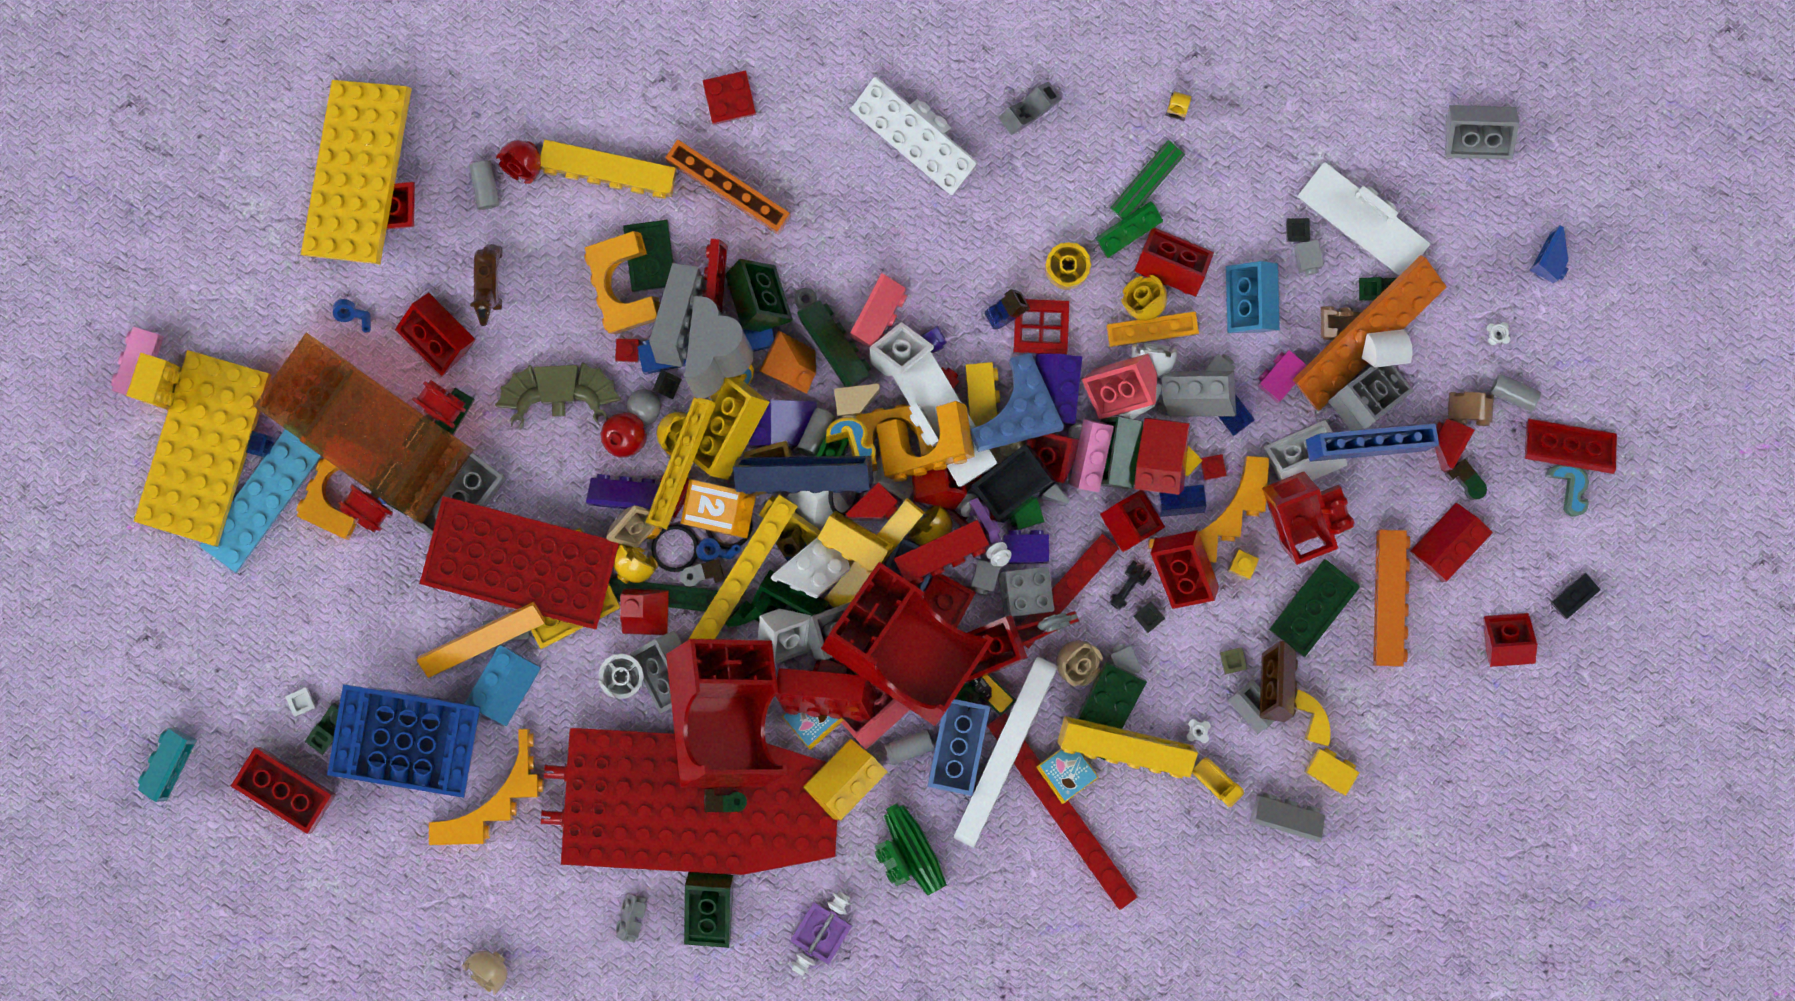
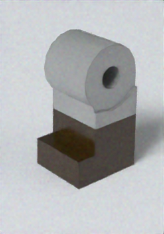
[680,559,725,587]

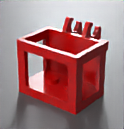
[1262,471,1355,565]

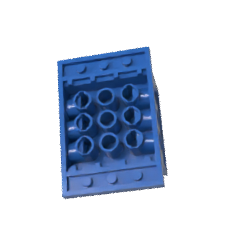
[327,684,480,798]

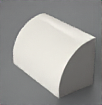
[1362,329,1412,367]

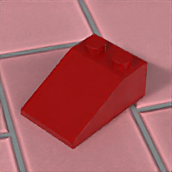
[1134,418,1190,495]

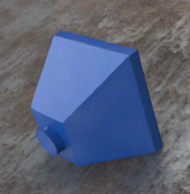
[1530,225,1569,283]

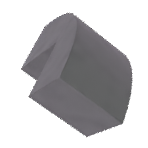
[998,82,1062,135]

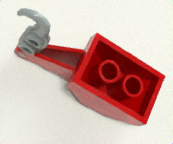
[966,611,1079,682]

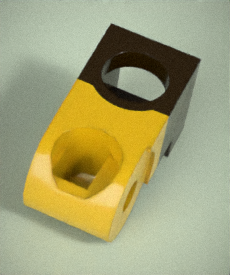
[1165,91,1192,121]

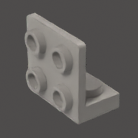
[998,567,1054,617]

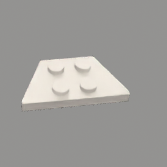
[771,537,850,599]

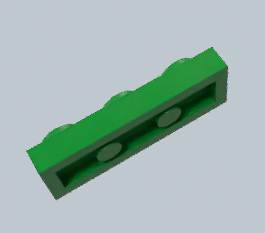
[1095,201,1163,258]

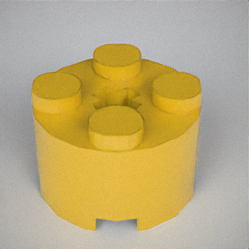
[1045,242,1091,290]

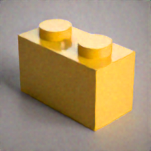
[1304,747,1360,796]

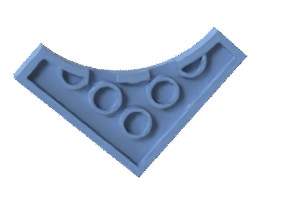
[971,353,1064,452]

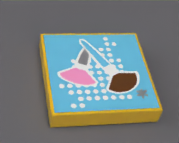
[781,713,844,750]
[1036,749,1099,804]

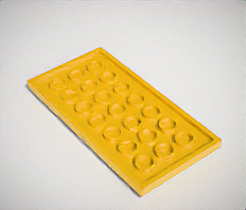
[300,80,412,265]
[133,350,272,547]

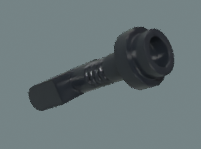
[1109,560,1152,610]

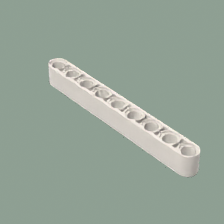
[953,656,1058,848]

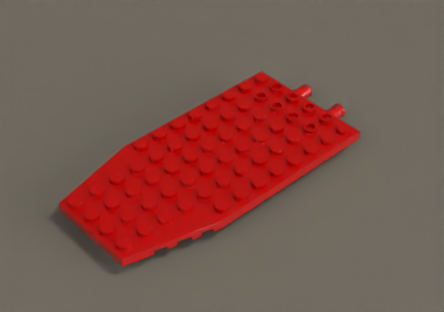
[541,728,837,875]

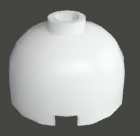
[1131,343,1177,380]
[599,654,644,699]

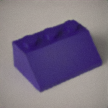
[1036,354,1082,426]
[586,474,660,509]

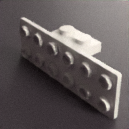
[851,77,978,195]
[1297,162,1430,276]
[892,352,997,487]

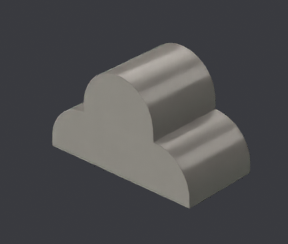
[684,296,753,398]
[1328,365,1413,431]

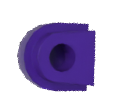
[920,325,947,353]

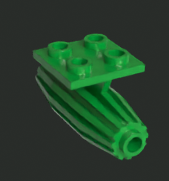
[874,803,947,896]

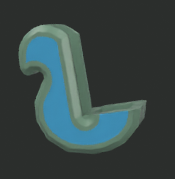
[1545,464,1589,517]

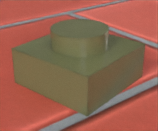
[1219,647,1247,674]

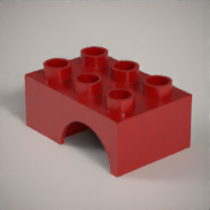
[821,562,994,726]
[666,639,788,788]

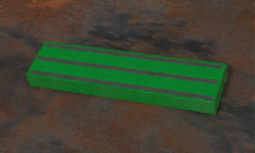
[1110,140,1185,219]

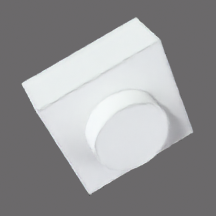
[285,687,316,717]

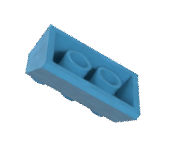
[1226,261,1280,333]
[465,645,541,726]

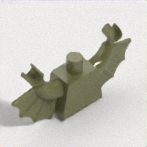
[495,362,621,430]

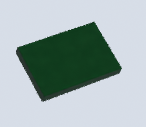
[623,220,673,293]

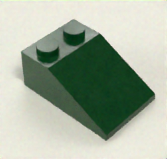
[684,872,734,948]

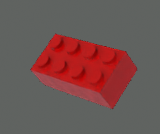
[894,520,989,586]
[776,668,876,721]
[231,747,336,834]

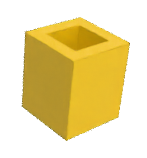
[1227,549,1259,580]

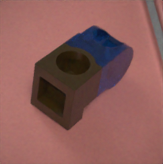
[984,289,1030,330]
[776,526,807,562]

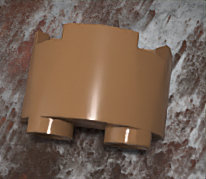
[1321,306,1361,340]
[1448,392,1494,426]

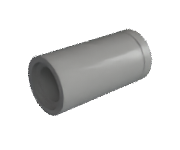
[469,161,500,210]
[1490,373,1541,412]
[797,408,835,457]
[884,729,934,765]

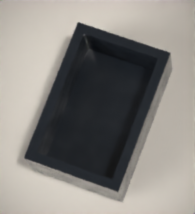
[971,444,1057,523]

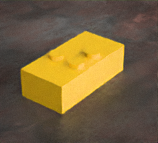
[693,377,770,480]

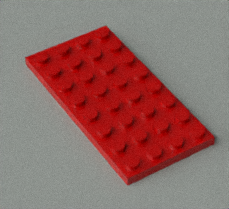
[419,496,619,630]

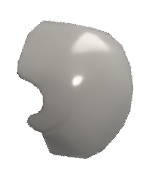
[627,389,661,426]

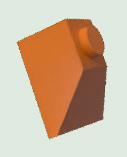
[759,331,816,394]

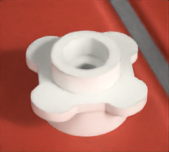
[1486,322,1510,346]
[1186,719,1211,743]

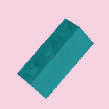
[137,728,197,802]

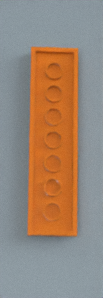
[1293,255,1447,411]

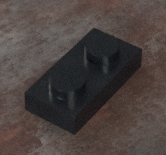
[1550,573,1601,620]

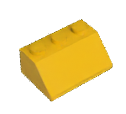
[803,739,887,821]

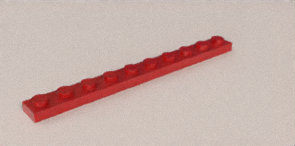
[987,713,1138,910]

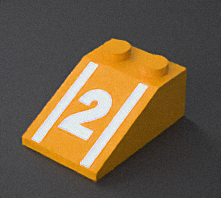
[680,479,756,538]

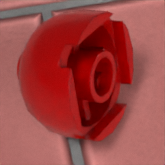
[496,140,542,184]
[600,412,647,458]

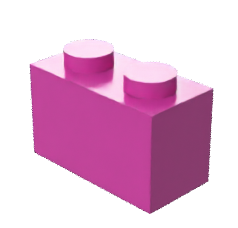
[1258,350,1307,403]

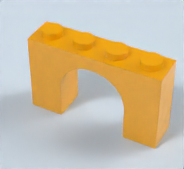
[584,231,660,334]
[876,401,975,482]
[851,404,934,472]
[296,435,388,540]

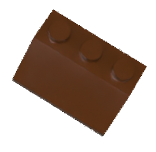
[1260,641,1298,722]

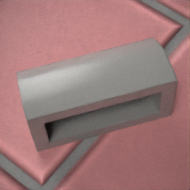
[1227,679,1274,734]

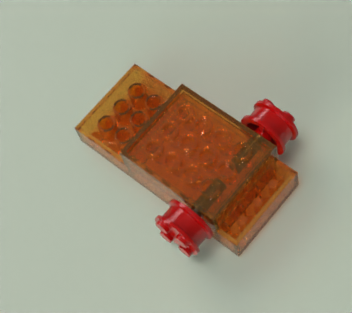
[254,332,474,533]

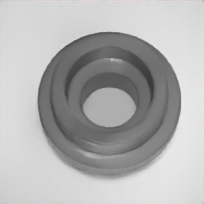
[794,288,817,309]

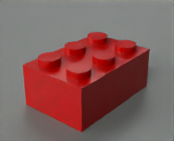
[1150,530,1219,609]

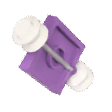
[957,493,1012,566]
[790,891,853,976]

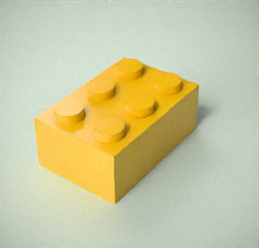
[126,352,183,410]

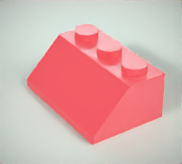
[850,273,907,348]
[1081,354,1157,420]
[841,683,910,750]

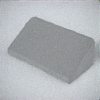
[1041,484,1070,506]

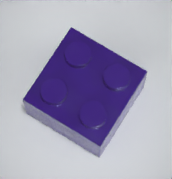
[1002,530,1049,564]

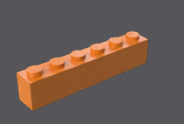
[665,139,791,235]
[1373,530,1410,667]

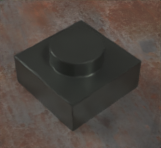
[1286,218,1310,242]
[652,370,682,400]
[1133,601,1165,633]

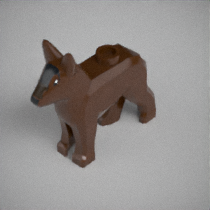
[470,244,502,326]

